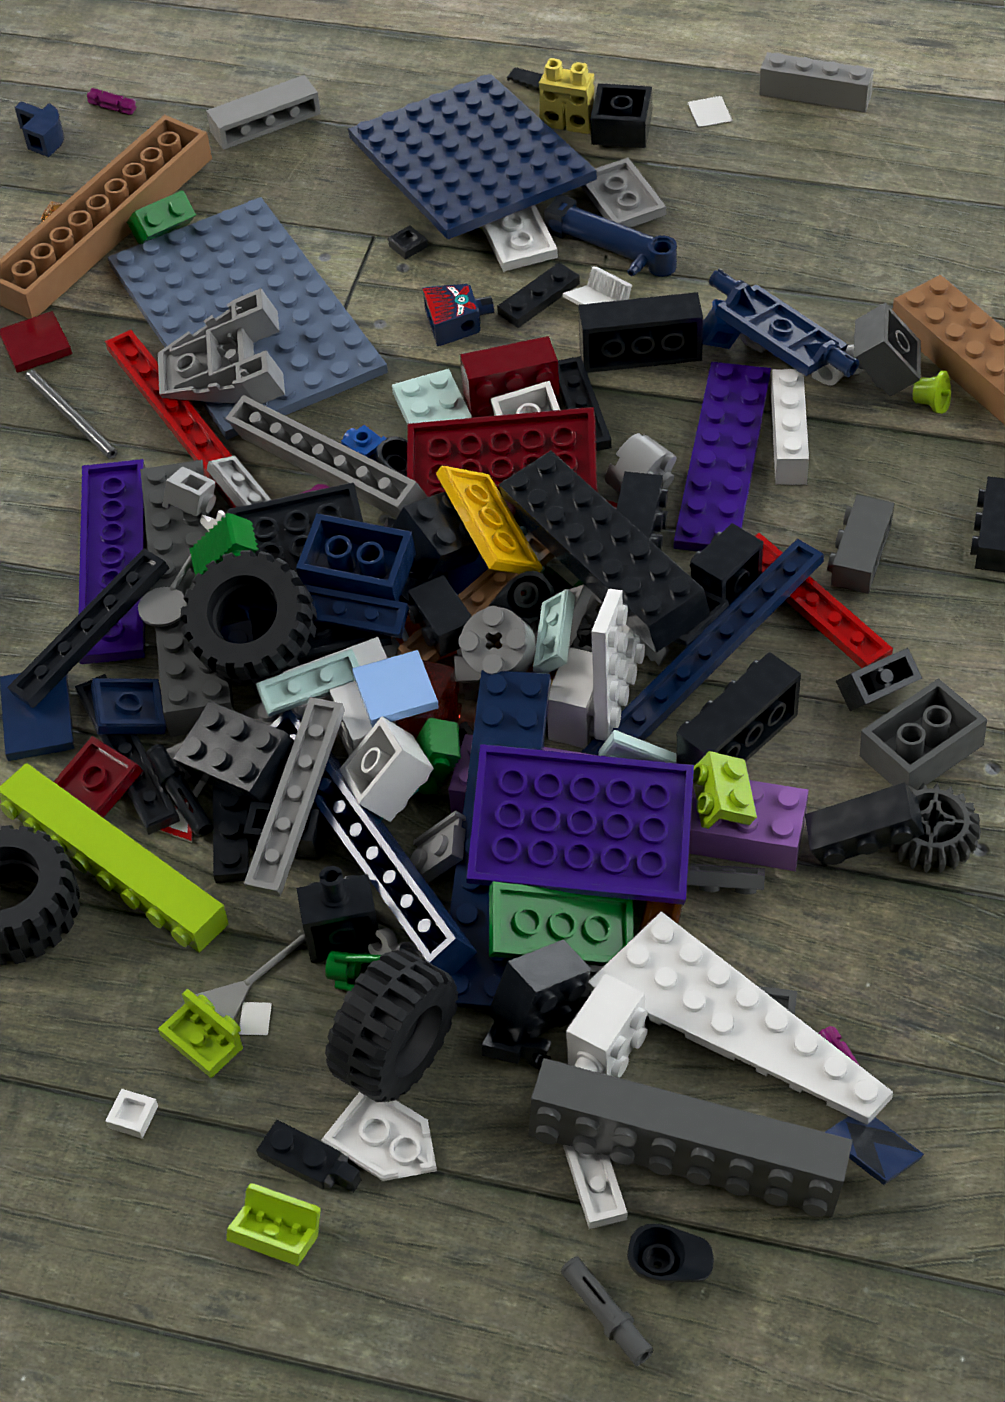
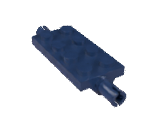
[709,269,860,377]

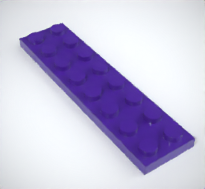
[674,362,771,552]
[78,459,145,664]

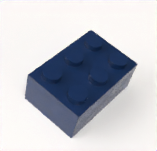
[296,513,416,602]

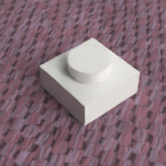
[105,1089,158,1139]

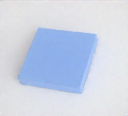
[352,650,439,727]

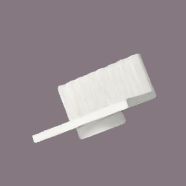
[562,266,632,305]

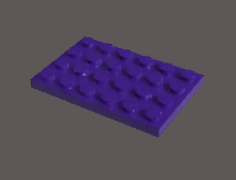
[466,744,694,905]

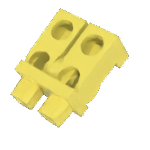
[539,58,594,134]

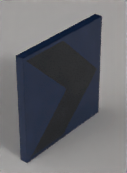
[825,1116,924,1185]

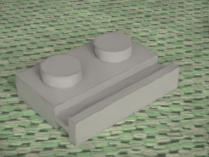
[410,811,466,884]

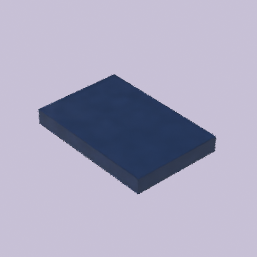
[0,673,75,761]

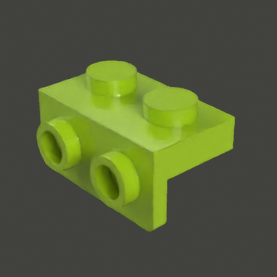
[693,751,757,829]
[158,989,243,1078]
[226,1183,321,1266]

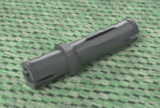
[561,1256,653,1366]

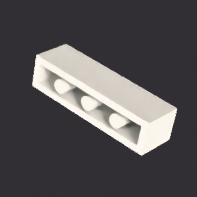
[771,369,809,485]

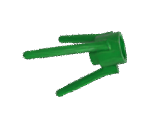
[325,950,381,991]

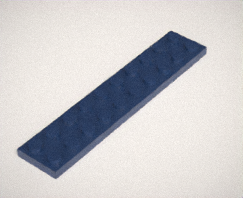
[450,670,551,1010]

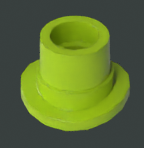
[913,370,951,414]

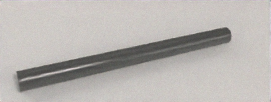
[25,370,117,459]

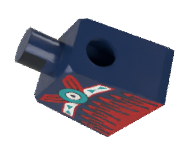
[422,284,494,346]

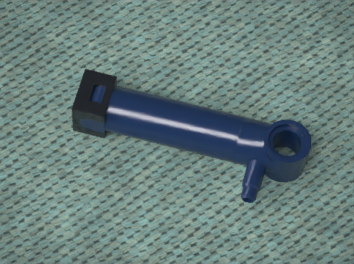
[544,194,677,277]

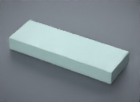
[533,589,575,674]
[256,649,359,717]

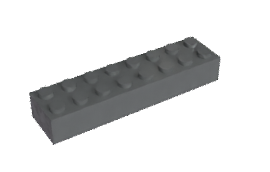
[528,1058,853,1218]

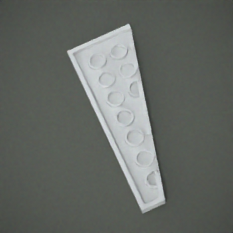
[588,912,893,1125]

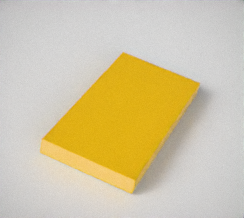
[436,466,543,574]

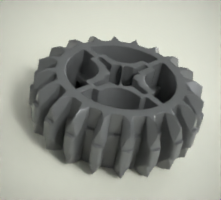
[889,782,981,874]

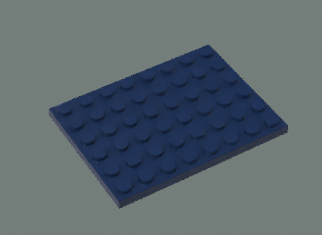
[348,74,597,240]

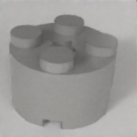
[605,433,677,493]
[459,606,535,674]

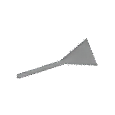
[195,934,306,1020]

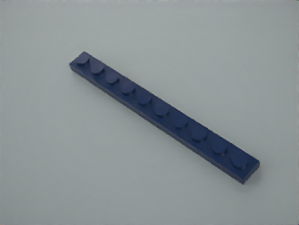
[581,538,824,755]

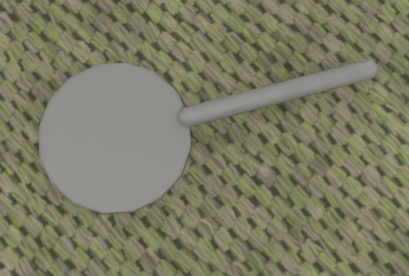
[138,554,192,627]

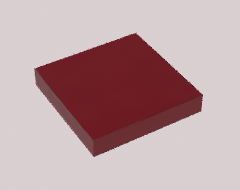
[0,311,72,373]
[53,736,143,818]

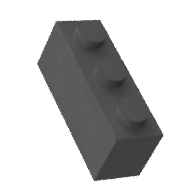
[827,495,895,594]

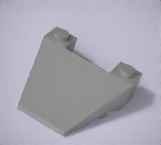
[158,288,285,404]

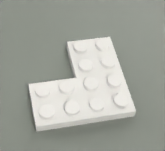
[591,589,645,741]

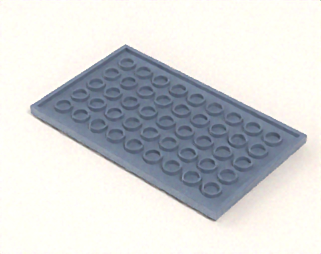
[108,197,388,440]

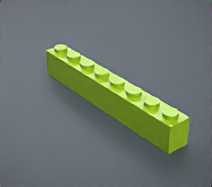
[0,763,229,953]

